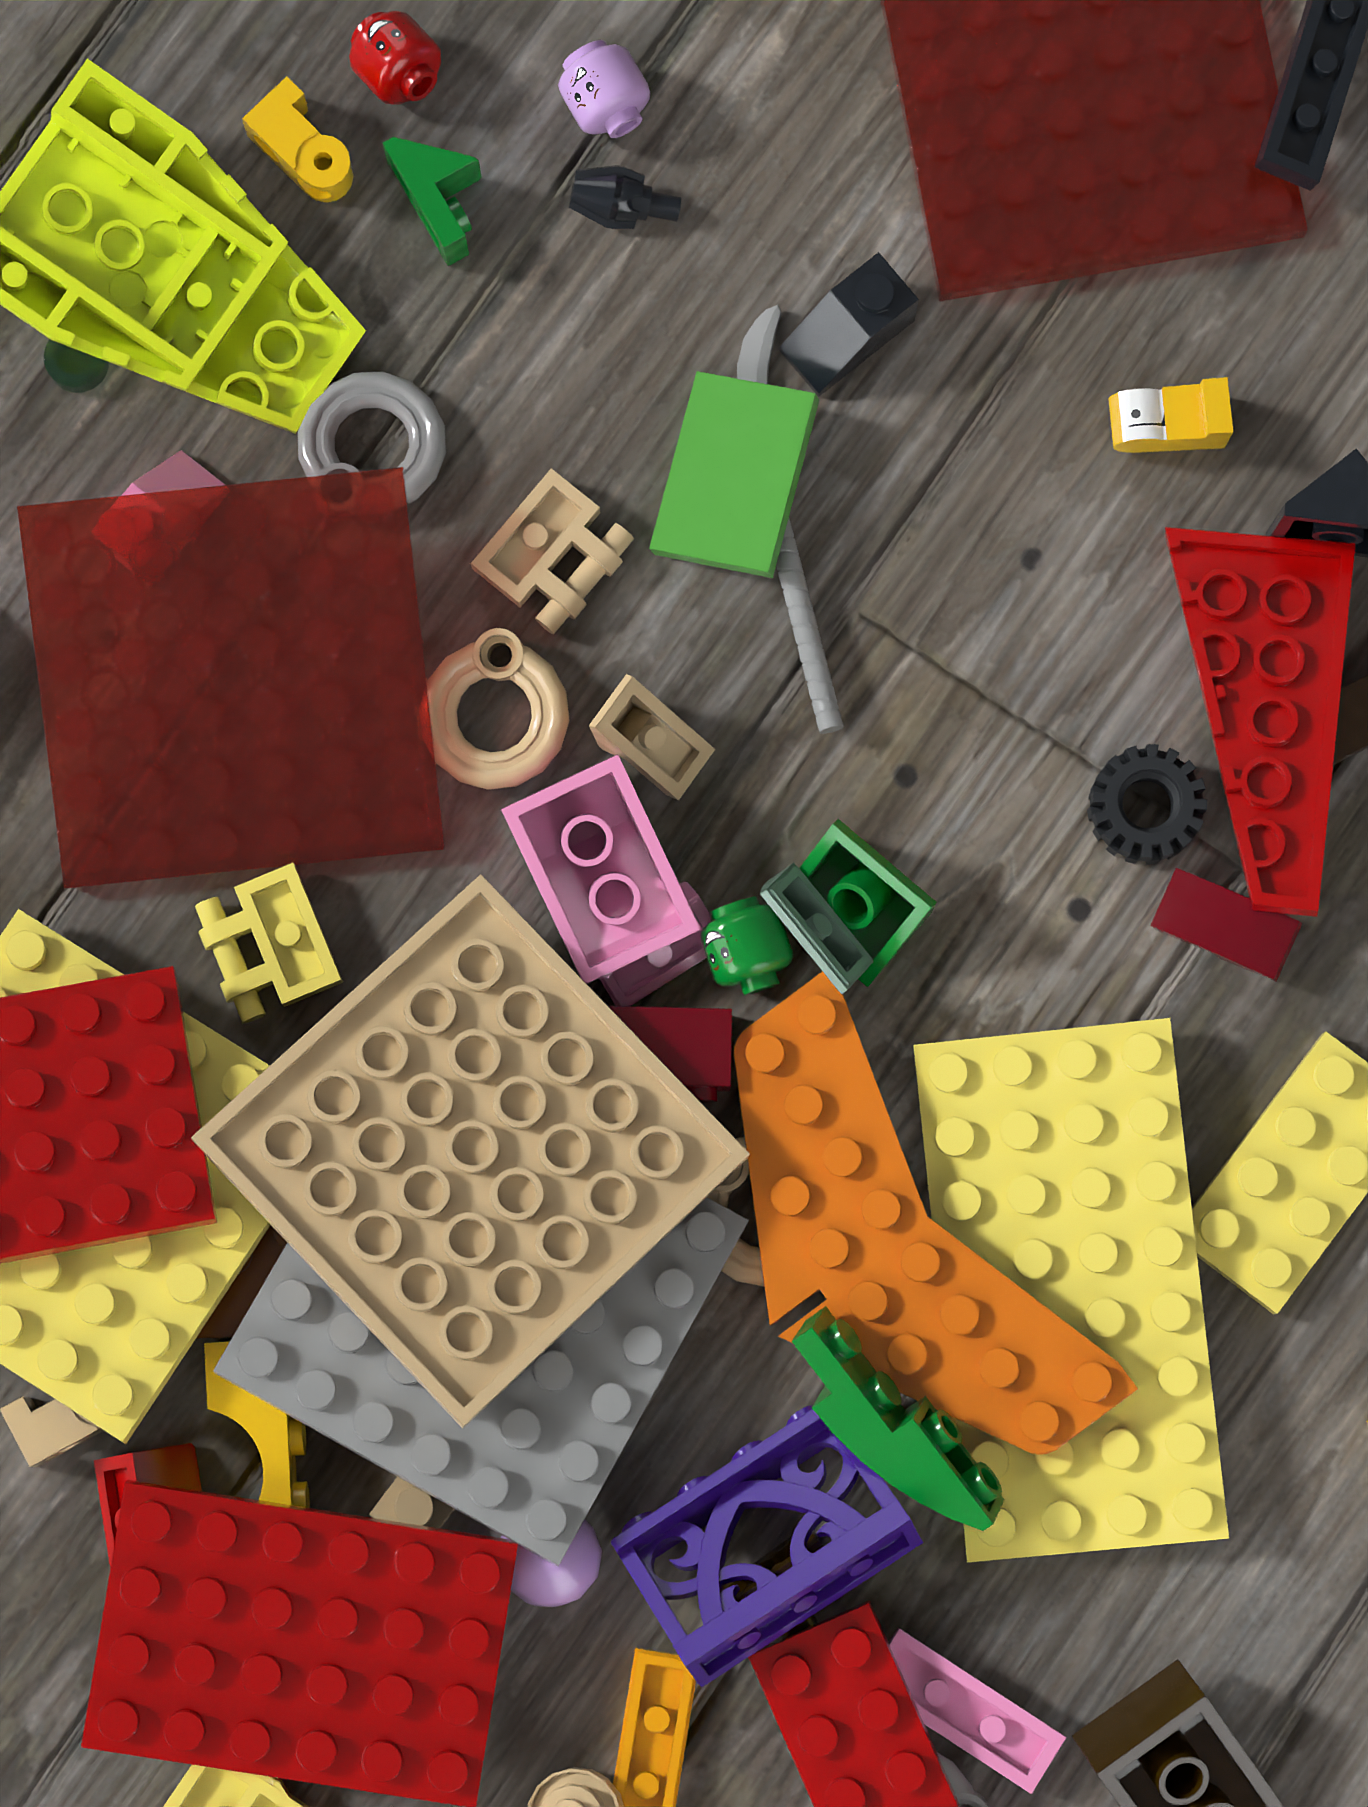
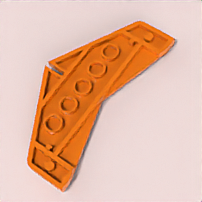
[734,971,1138,1454]

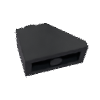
[779,252,919,397]

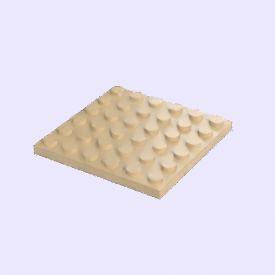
[191,874,750,1428]

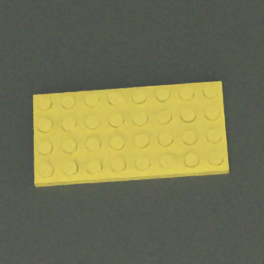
[913,1018,1229,1563]

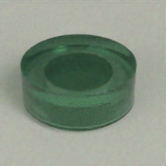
[43,339,109,393]

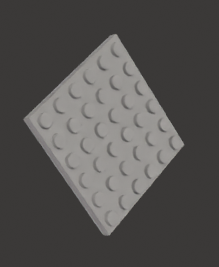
[213,1197,749,1567]

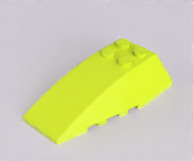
[0,58,366,434]

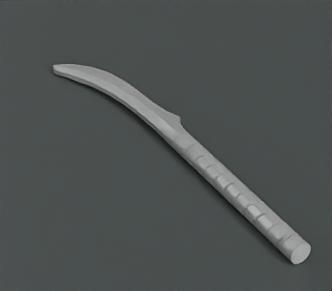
[737,305,844,734]

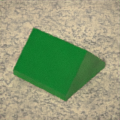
[799,819,937,987]

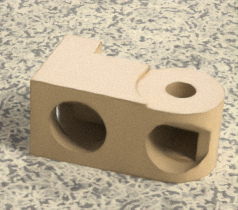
[0,1396,104,1467]

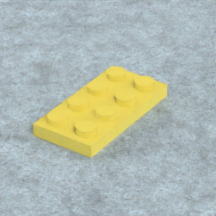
[1192,1032,1368,1315]

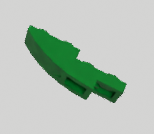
[792,1306,1005,1531]

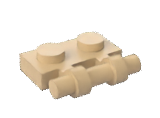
[471,468,634,634]

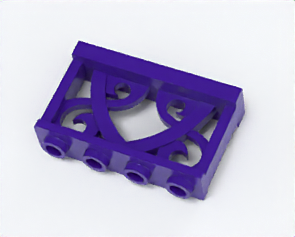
[611,1405,923,1688]

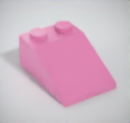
[501,755,701,984]

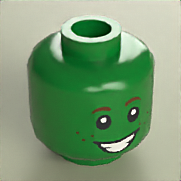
[700,896,793,996]

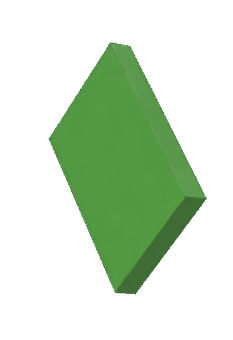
[649,371,820,578]

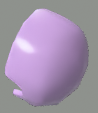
[500,1519,602,1607]

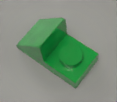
[383,137,482,266]

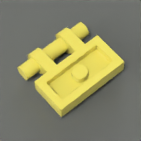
[195,863,343,1024]

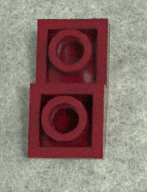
[1150,868,1302,982]

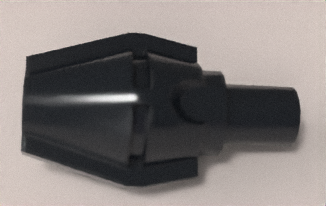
[569,165,682,229]

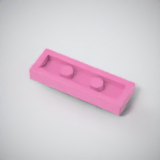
[888,1628,1066,1794]

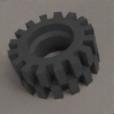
[1087,744,1208,865]

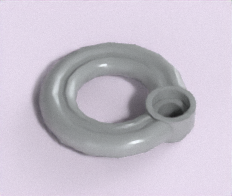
[297,372,446,518]

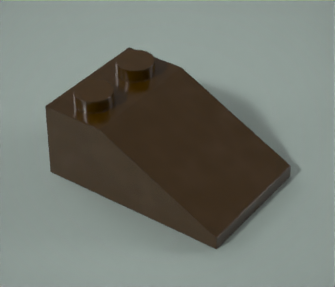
[1072,1659,1284,1807]

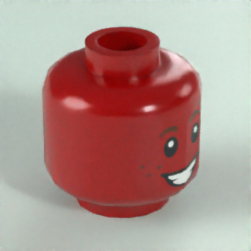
[349,11,442,105]

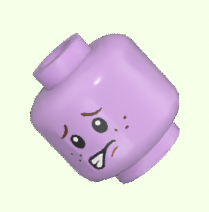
[558,40,650,138]

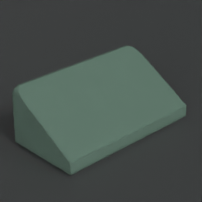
[760,862,874,994]

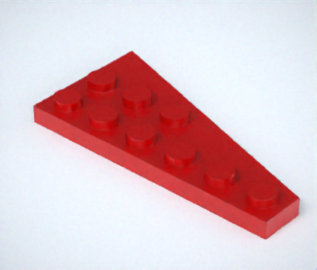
[1165,527,1355,917]

